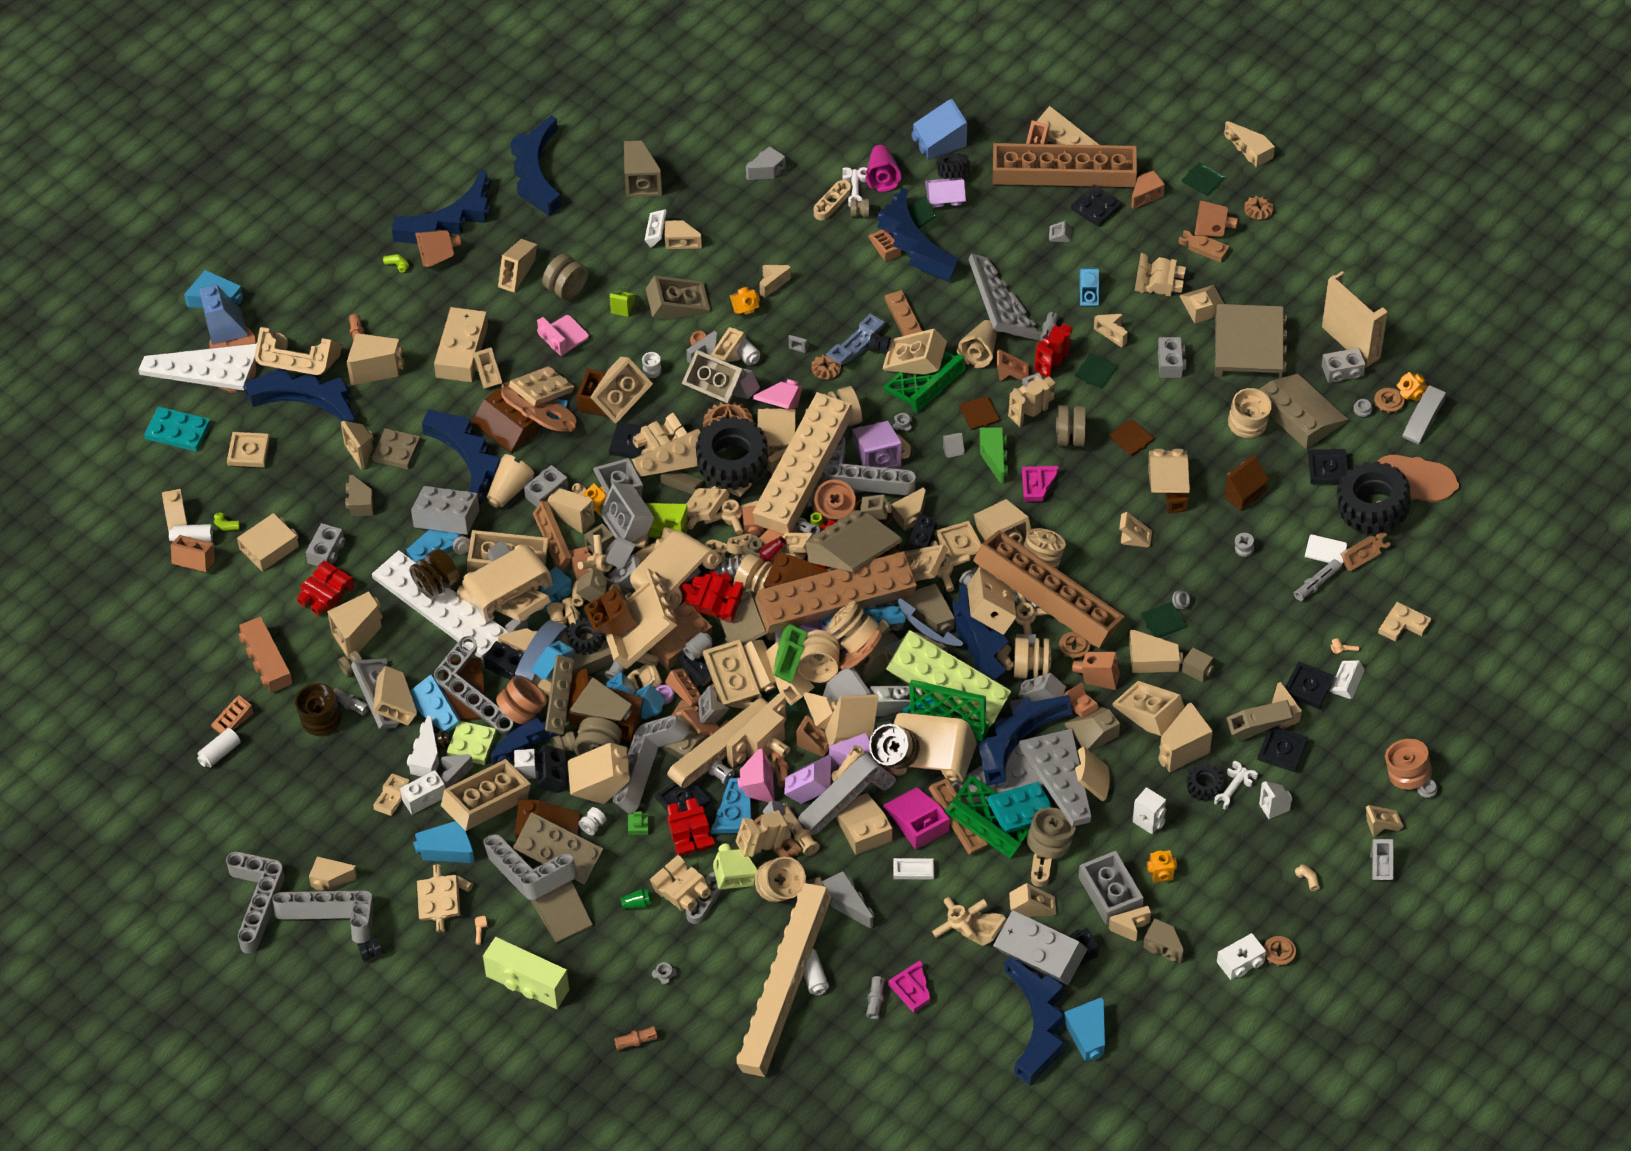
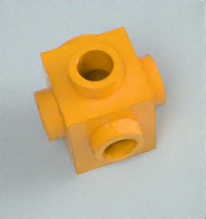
[730,287,760,315]
[1397,372,1428,402]
[583,483,607,516]
[1147,850,1177,883]

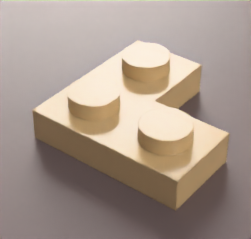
[1378,602,1431,642]

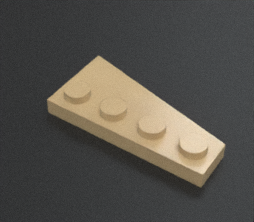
[1037,106,1099,145]
[632,429,700,477]

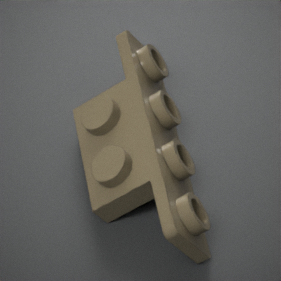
[545,655,574,735]

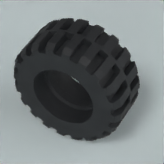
[696,416,768,490]
[1337,461,1411,534]

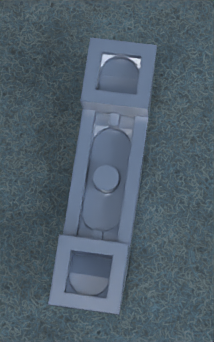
[826,314,885,364]
[898,598,963,647]
[515,620,568,682]

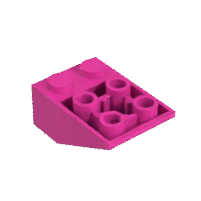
[883,787,950,850]

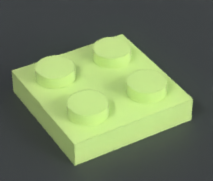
[446,721,497,765]

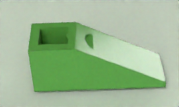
[980,428,1008,484]

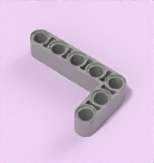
[824,436,916,495]
[434,636,514,734]
[613,715,689,814]
[798,753,896,835]
[484,835,578,900]
[226,852,285,954]
[273,891,374,943]

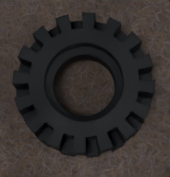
[936,153,970,179]
[567,617,603,655]
[1187,763,1223,802]

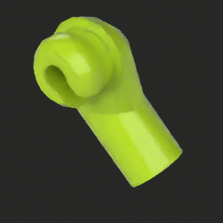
[383,254,409,273]
[214,512,240,531]

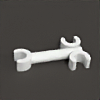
[843,167,867,207]
[1214,761,1258,809]

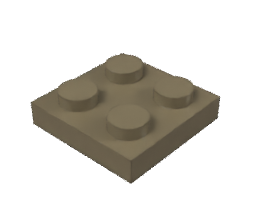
[372,429,421,469]

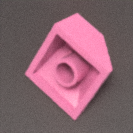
[753,379,803,409]
[738,749,775,802]

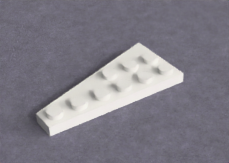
[138,344,257,390]

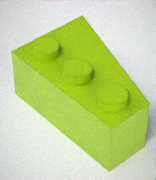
[645,503,689,539]

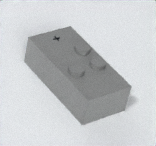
[993,910,1088,985]

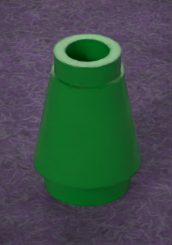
[621,888,652,909]

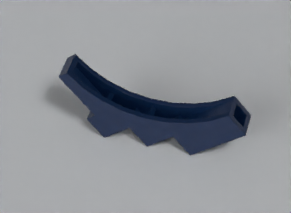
[510,115,561,216]
[392,170,491,244]
[877,187,958,282]
[244,369,358,423]
[422,409,501,504]
[954,604,1009,717]
[978,695,1072,786]
[1004,956,1063,1086]

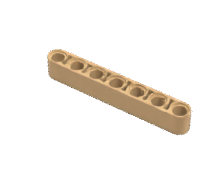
[667,698,768,788]

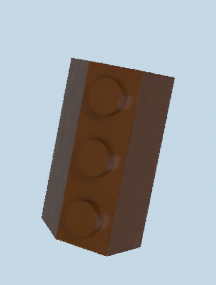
[472,389,538,454]

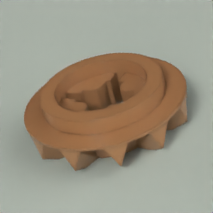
[1244,196,1273,220]
[811,354,841,379]
[1374,388,1404,413]
[1059,632,1090,660]
[1263,936,1296,967]

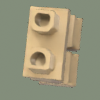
[1135,253,1186,296]
[1008,376,1055,427]
[633,413,687,454]
[736,810,795,857]
[650,855,711,912]

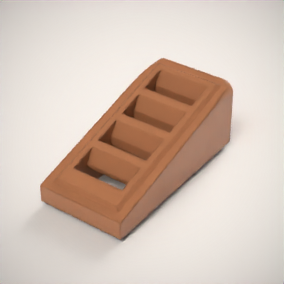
[869,230,901,262]
[665,668,701,706]
[211,695,254,734]

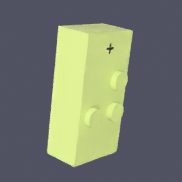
[483,937,569,1009]

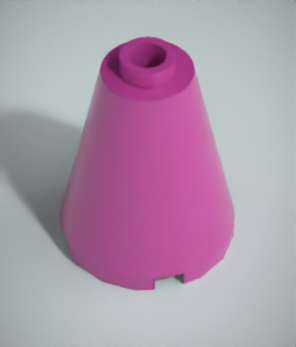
[865,145,901,192]

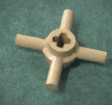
[704,497,758,535]
[577,535,614,575]
[930,541,971,592]
[1014,592,1049,634]
[932,897,988,940]

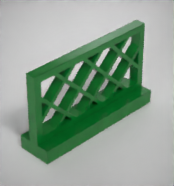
[883,350,966,413]
[910,680,989,741]
[945,775,1031,858]

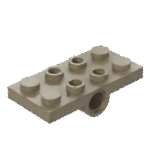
[513,812,603,885]

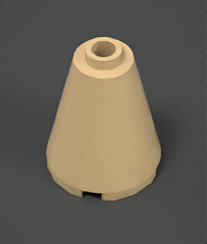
[957,320,997,368]
[487,454,535,508]

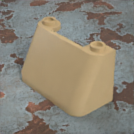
[255,327,342,376]
[630,531,723,610]
[462,544,553,623]
[887,713,977,781]

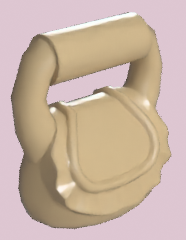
[627,663,662,691]

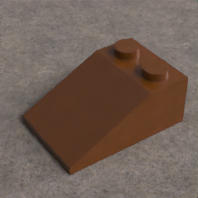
[763,552,829,588]
[443,658,487,721]
[515,799,580,841]

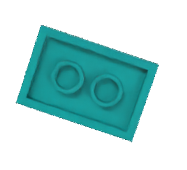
[144,407,211,452]
[987,781,1052,833]

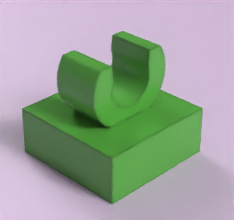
[628,812,648,835]

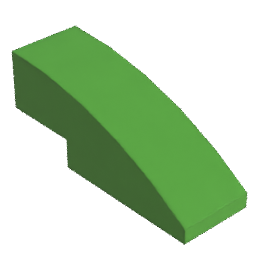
[773,624,807,683]

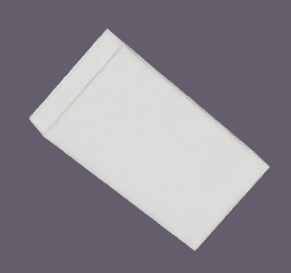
[894,858,934,879]

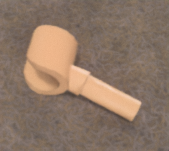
[1330,639,1359,654]
[475,916,487,945]

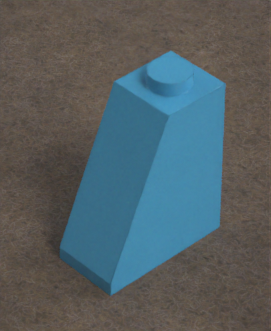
[184,270,243,308]
[413,821,474,863]
[1064,997,1105,1062]

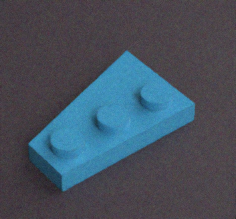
[406,530,463,563]
[410,674,462,733]
[711,778,751,834]

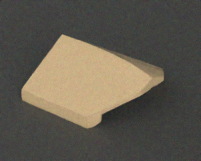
[961,912,1007,946]

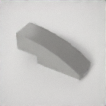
[1402,385,1446,444]

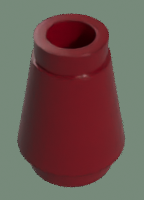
[759,536,787,562]

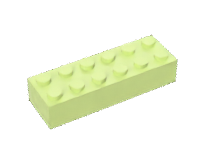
[886,630,1011,728]

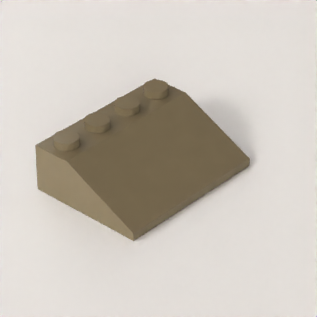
[1258,374,1348,449]
[806,510,902,572]

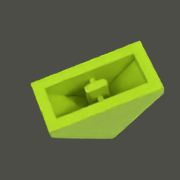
[610,291,637,317]

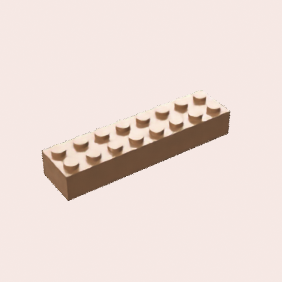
[993,143,1137,187]
[973,530,1125,648]
[755,552,917,634]

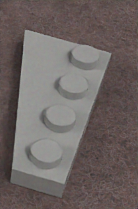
[351,658,399,729]

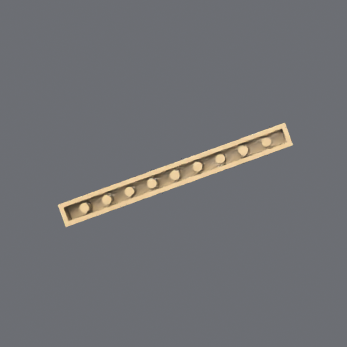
[737,883,832,1077]

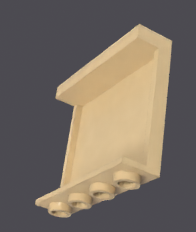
[1322,271,1388,367]
[605,568,677,669]

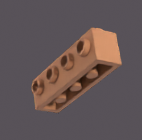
[238,616,292,693]

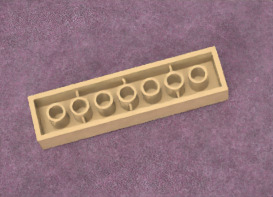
[752,392,853,534]

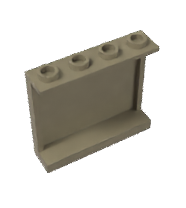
[1215,304,1287,378]

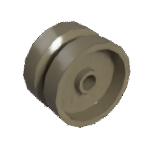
[542,254,588,301]
[1056,405,1085,447]
[574,717,622,756]
[1027,807,1076,859]

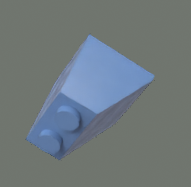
[912,99,967,160]
[199,285,248,344]

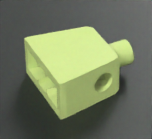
[713,844,757,890]

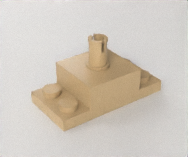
[726,693,790,768]

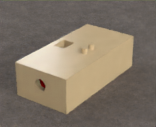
[967,567,1016,635]

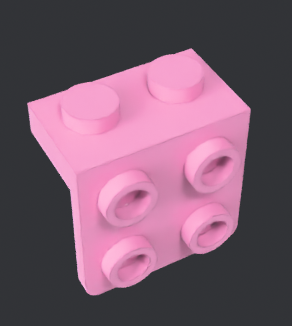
[537,315,589,356]

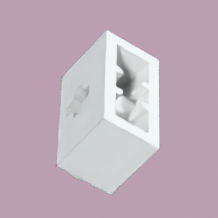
[400,770,445,815]
[1133,787,1167,834]
[1217,933,1266,980]

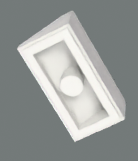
[645,209,667,248]
[1305,535,1347,566]
[1330,661,1364,699]

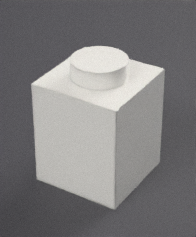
[514,749,536,779]

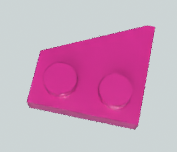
[1022,466,1058,502]
[888,960,930,1013]

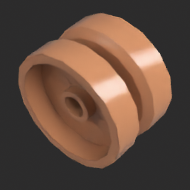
[812,479,856,525]
[496,676,547,725]
[1385,739,1432,790]

